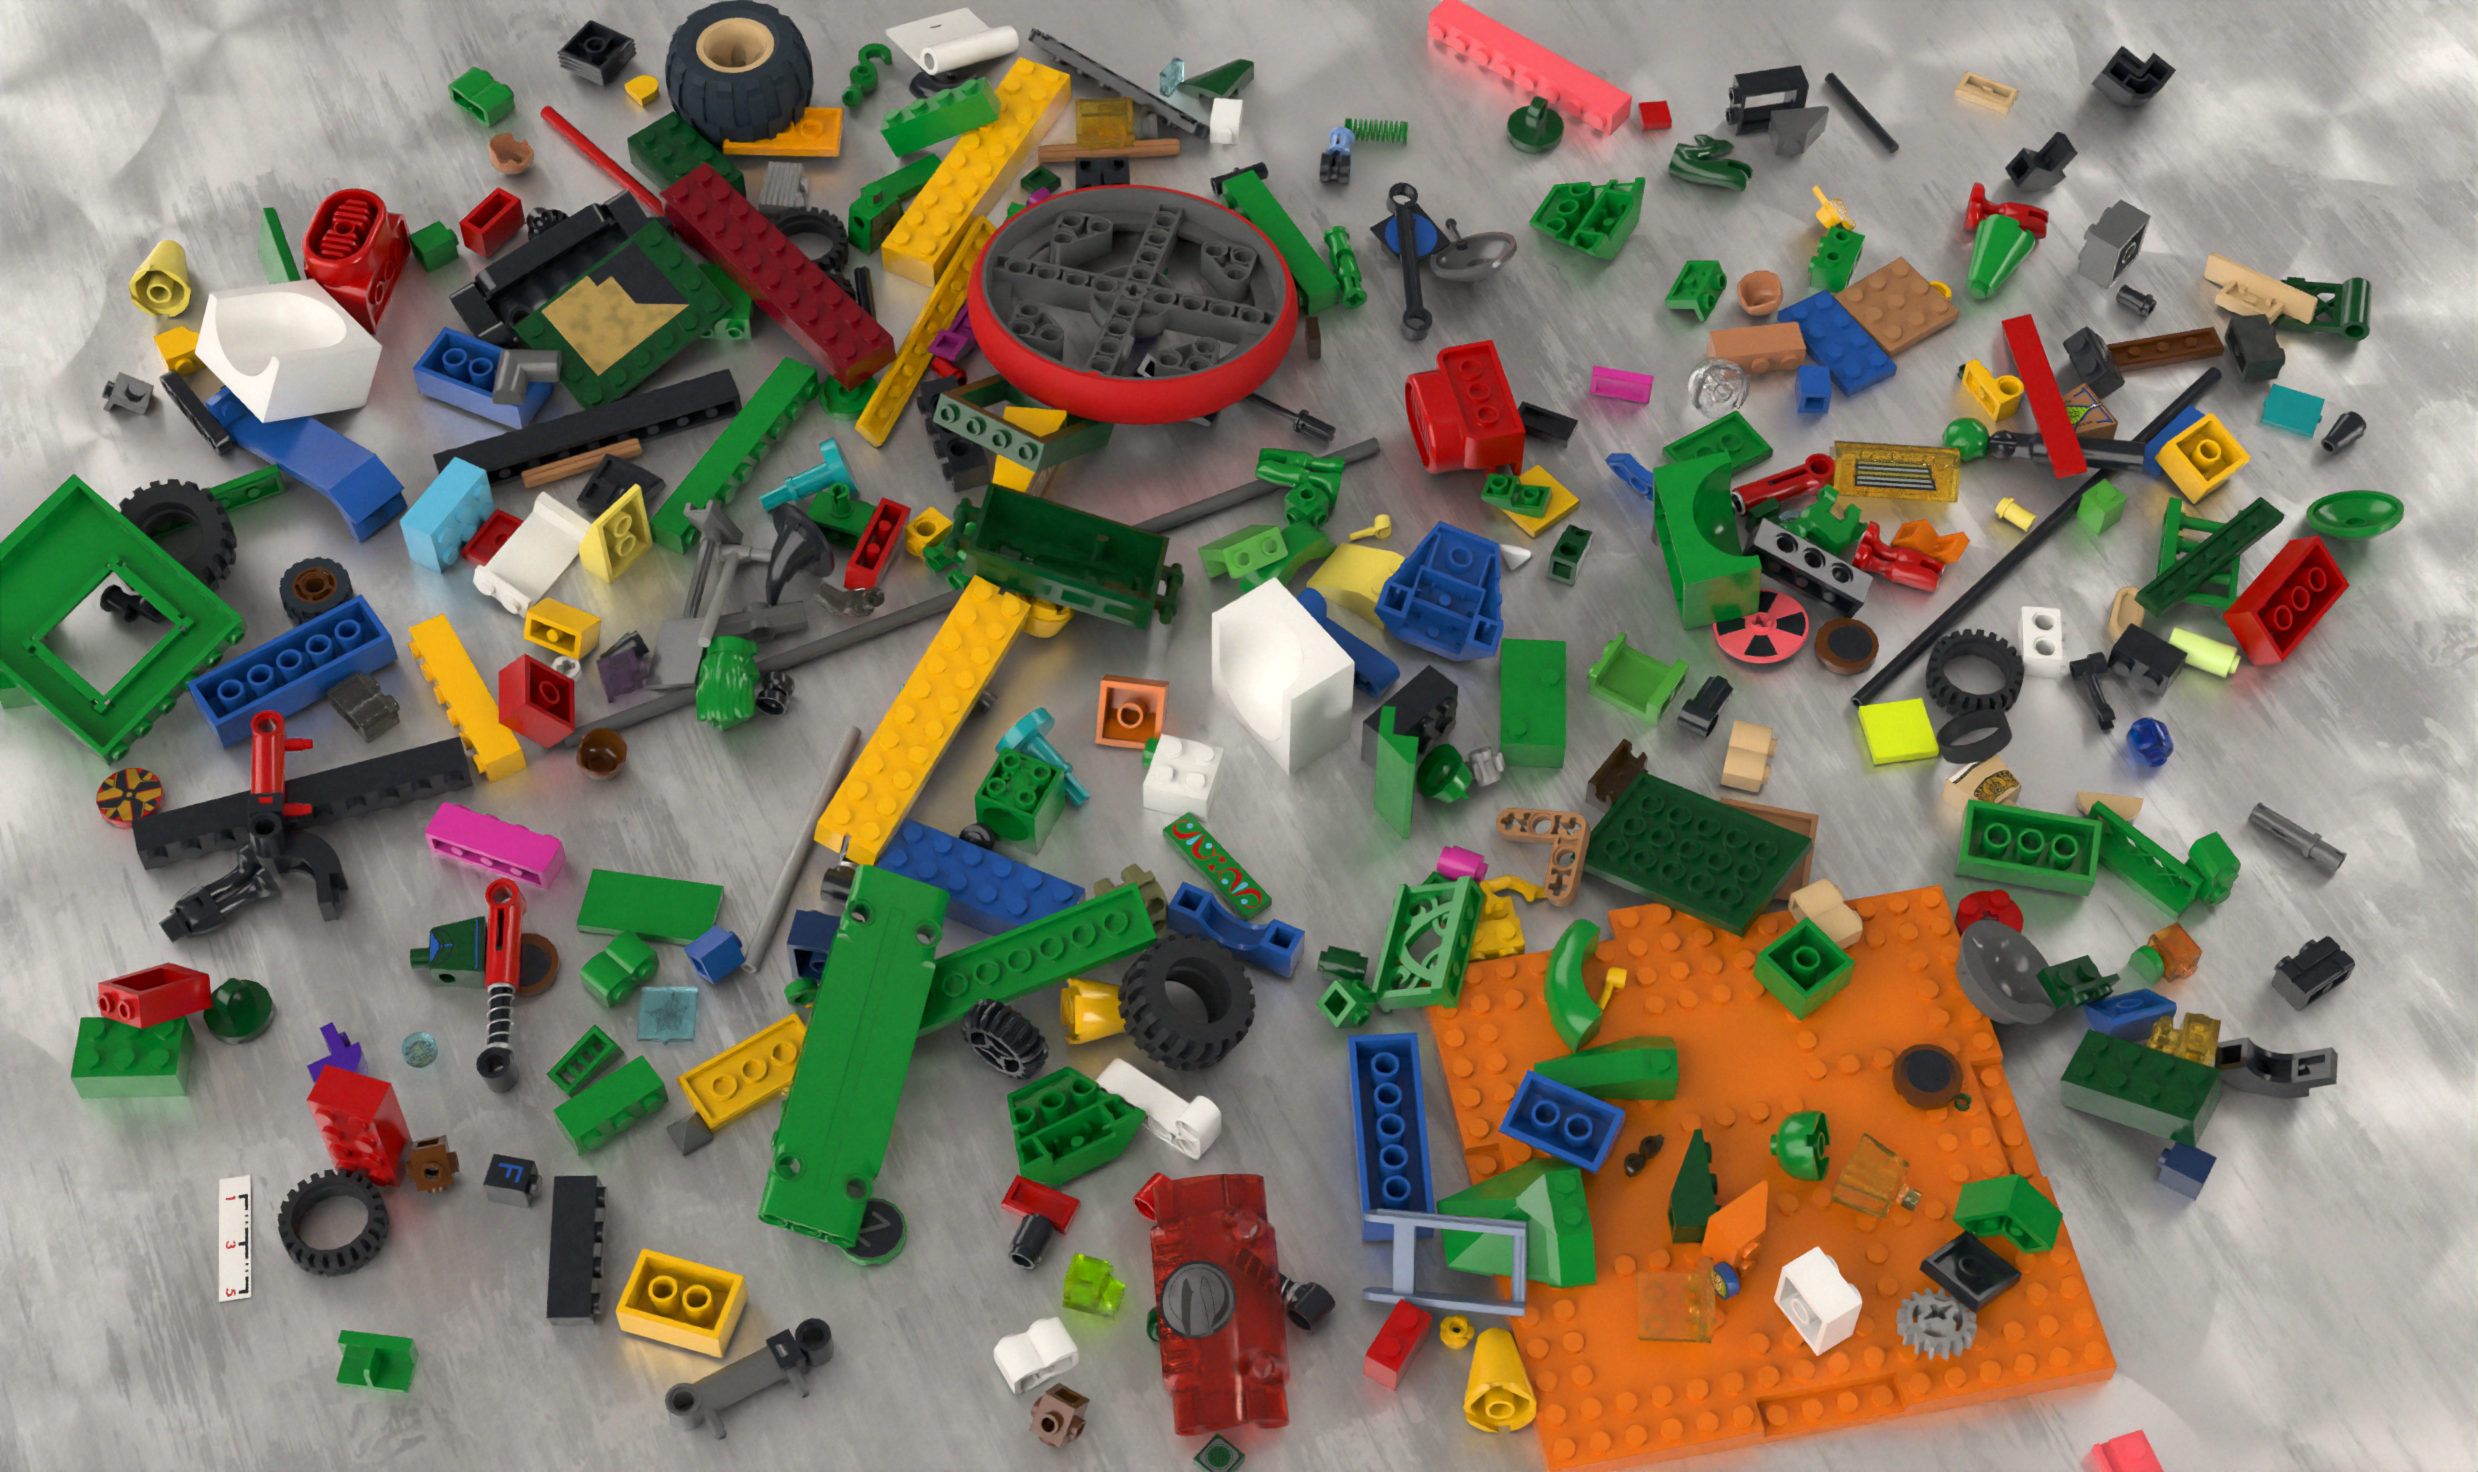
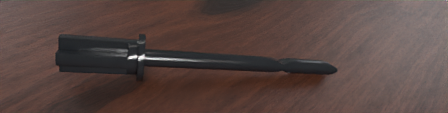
[1245,392,1336,444]

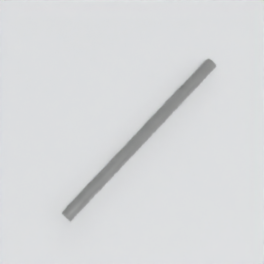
[741,725,862,973]

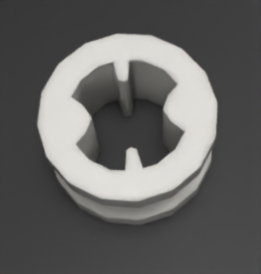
[551,655,582,686]

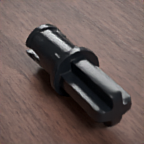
[1210,162,1268,196]

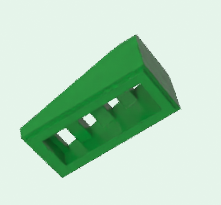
[546,1024,624,1098]

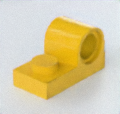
[1961,359,2024,424]

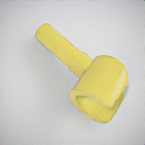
[1349,514,1392,541]

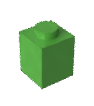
[2076,479,2127,536]

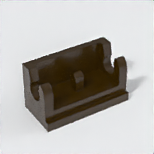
[1585,739,1649,814]

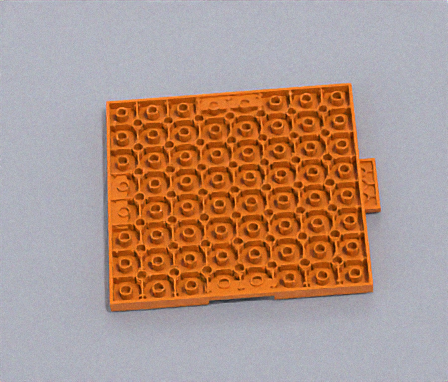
[1420,885,2117,1472]

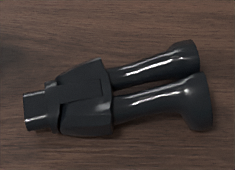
[159,844,281,943]

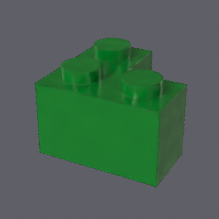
[1952,1174,2063,1255]

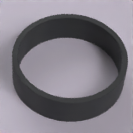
[1936,709,2012,764]

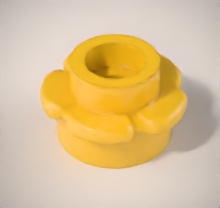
[1439,1314,1475,1349]

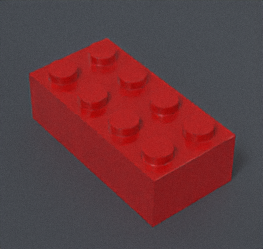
[2222,535,2350,666]
[307,1064,413,1188]

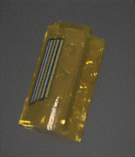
[1829,440,1960,503]

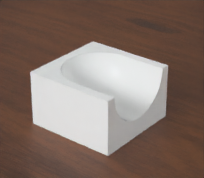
[195,279,382,423]
[1212,577,1355,776]

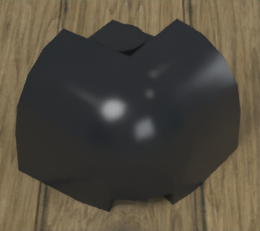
[2091,46,2176,107]

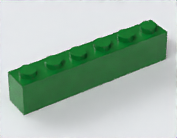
[1220,170,1340,316]

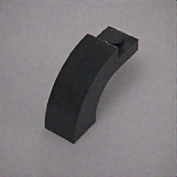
[273,828,349,922]
[2214,1037,2338,1098]

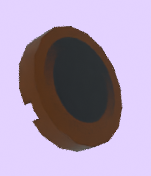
[1814,618,1879,675]
[513,933,561,998]
[1892,1044,1963,1110]

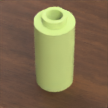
[2169,626,2241,678]

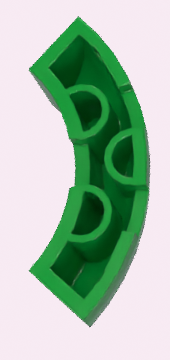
[1544,919,1603,1053]

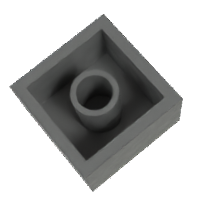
[2077,199,2151,289]

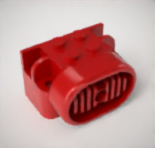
[302,188,412,335]
[1405,340,1526,478]

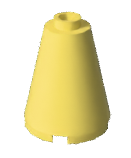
[129,240,191,317]

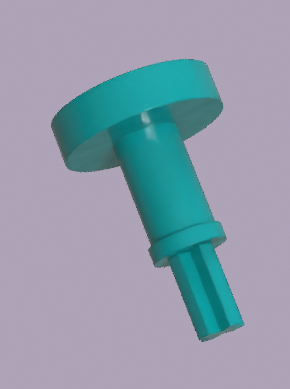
[759,437,860,512]
[995,707,1091,807]

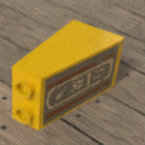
[993,406,1067,499]

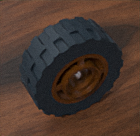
[279,557,354,625]

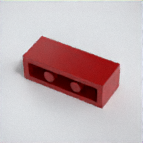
[843,497,911,599]

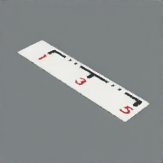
[219,1175,251,1302]

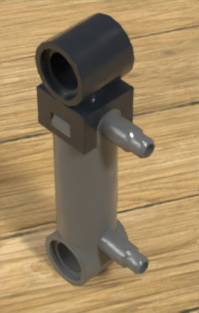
[665,1318,834,1440]

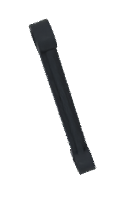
[1386,183,1432,341]

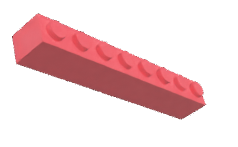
[1428,0,1632,135]

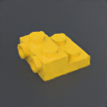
[1468,896,1525,964]

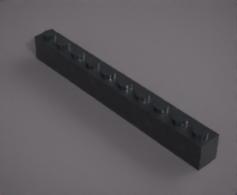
[433,369,742,488]
[131,736,473,870]

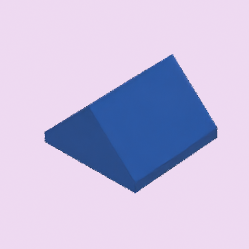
[2084,988,2177,1043]

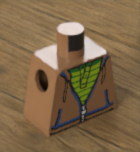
[2038,383,2119,439]

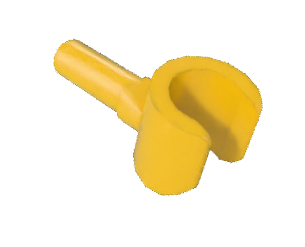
[1596,967,1627,1012]

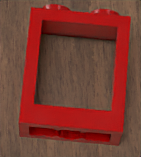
[97,962,212,1029]

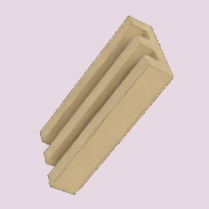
[1954,71,2019,115]

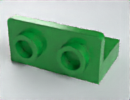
[1665,260,1727,321]

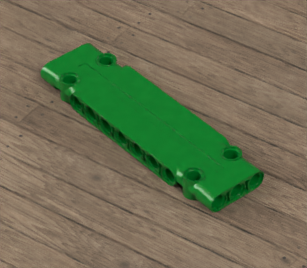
[757,865,950,1248]

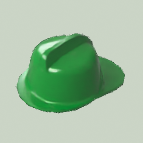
[1416,744,1473,804]

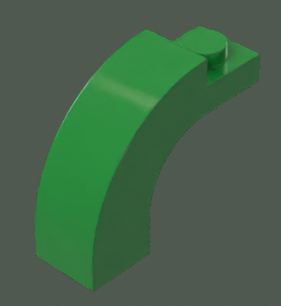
[1238,520,1337,594]

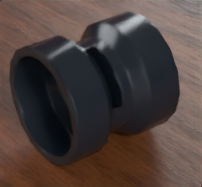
[1319,153,1351,184]
[755,671,795,717]

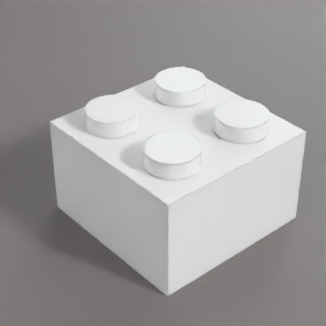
[1143,734,1224,823]
[1774,1246,1863,1356]

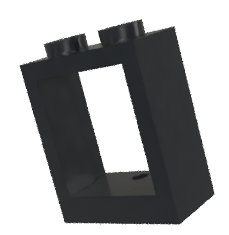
[1725,65,1809,136]

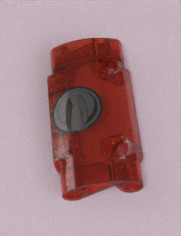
[1150,1174,1290,1436]

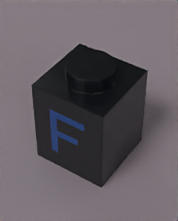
[483,1154,542,1208]

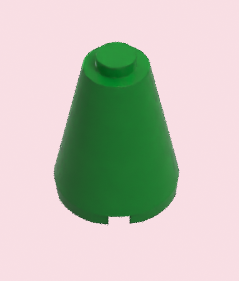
[1966,214,2035,299]

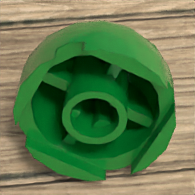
[1770,1110,1830,1181]

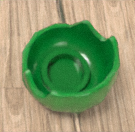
[1942,417,1990,462]

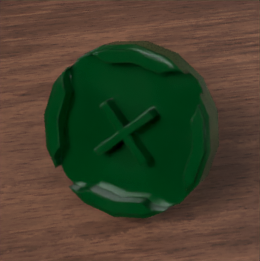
[1506,96,1564,153]
[203,978,274,1044]

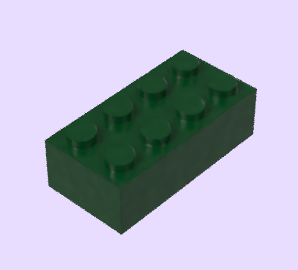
[627,111,747,199]
[2060,1029,2223,1148]

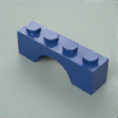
[1168,882,1305,979]

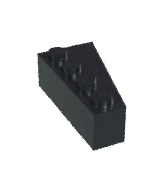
[546,1176,608,1326]

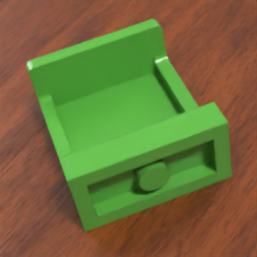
[1197,525,1288,579]
[1587,632,1689,727]

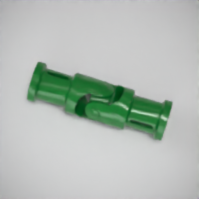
[1323,226,1367,309]

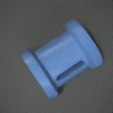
[1326,127,1355,157]

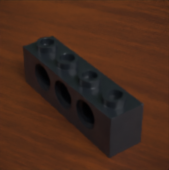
[916,375,990,493]
[1742,518,1873,618]

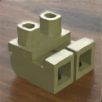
[1094,864,1170,936]

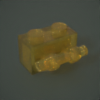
[1075,97,1135,151]
[2145,1012,2221,1066]

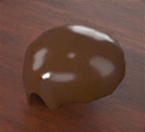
[576,728,627,780]

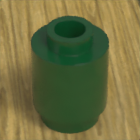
[1317,945,1368,982]

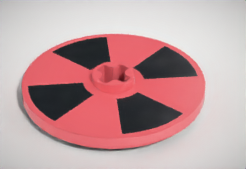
[1713,589,1809,663]

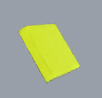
[1858,698,1939,765]

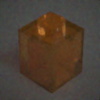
[2146,922,2203,983]

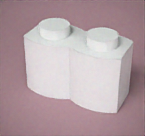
[994,1317,1079,1395]

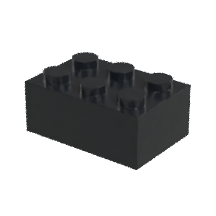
[1361,665,1458,771]

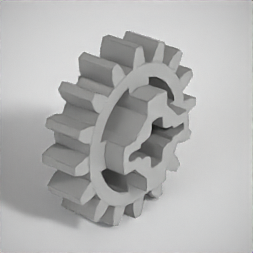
[1896,1288,1977,1360]

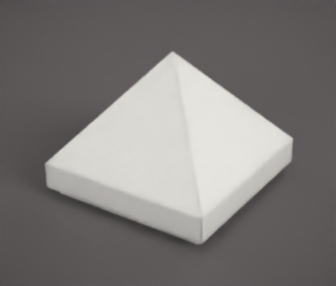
[1499,544,1534,571]

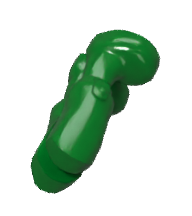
[1255,448,1345,508]

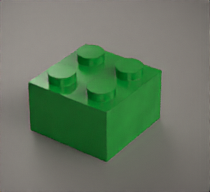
[1753,917,1856,1021]

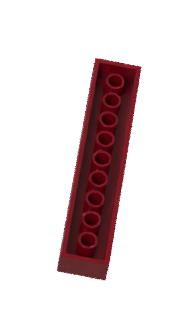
[659,162,897,392]

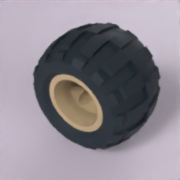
[665,0,814,150]

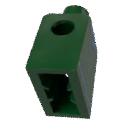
[410,916,488,989]

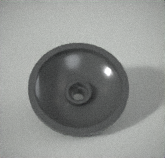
[1430,232,1517,283]

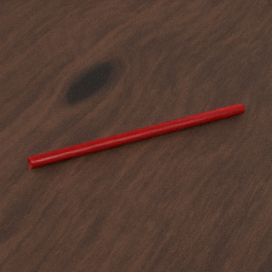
[540,106,715,264]

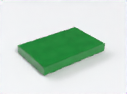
[1662,410,1773,477]

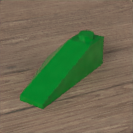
[1534,1036,1679,1100]

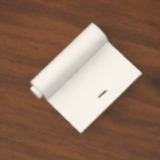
[886,7,1020,75]

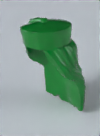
[695,636,761,722]

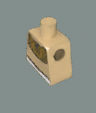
[1941,754,2022,813]

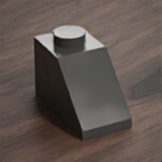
[1768,106,1829,156]

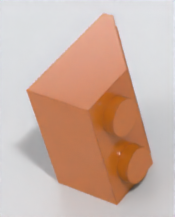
[1095,674,1170,749]
[1701,1179,1769,1277]

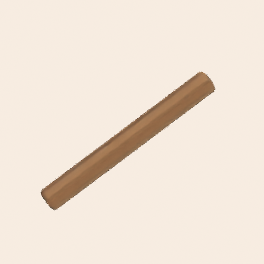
[1038,138,1180,163]

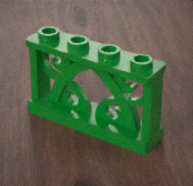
[1371,876,1485,1012]

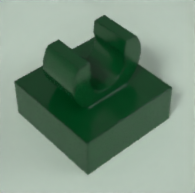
[1745,497,1782,534]

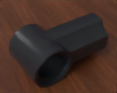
[1677,675,1734,738]

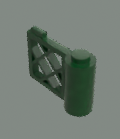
[2277,277,2372,341]

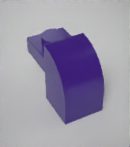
[307,1022,368,1085]

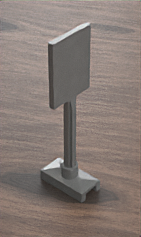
[645,500,744,690]

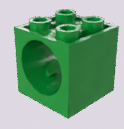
[974,747,1066,856]

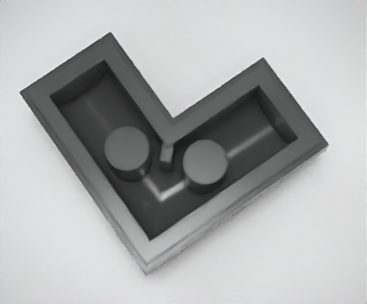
[492,349,563,405]

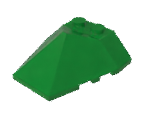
[1436,1156,1597,1289]

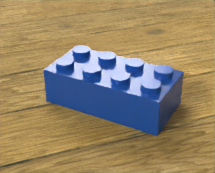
[412,327,554,430]

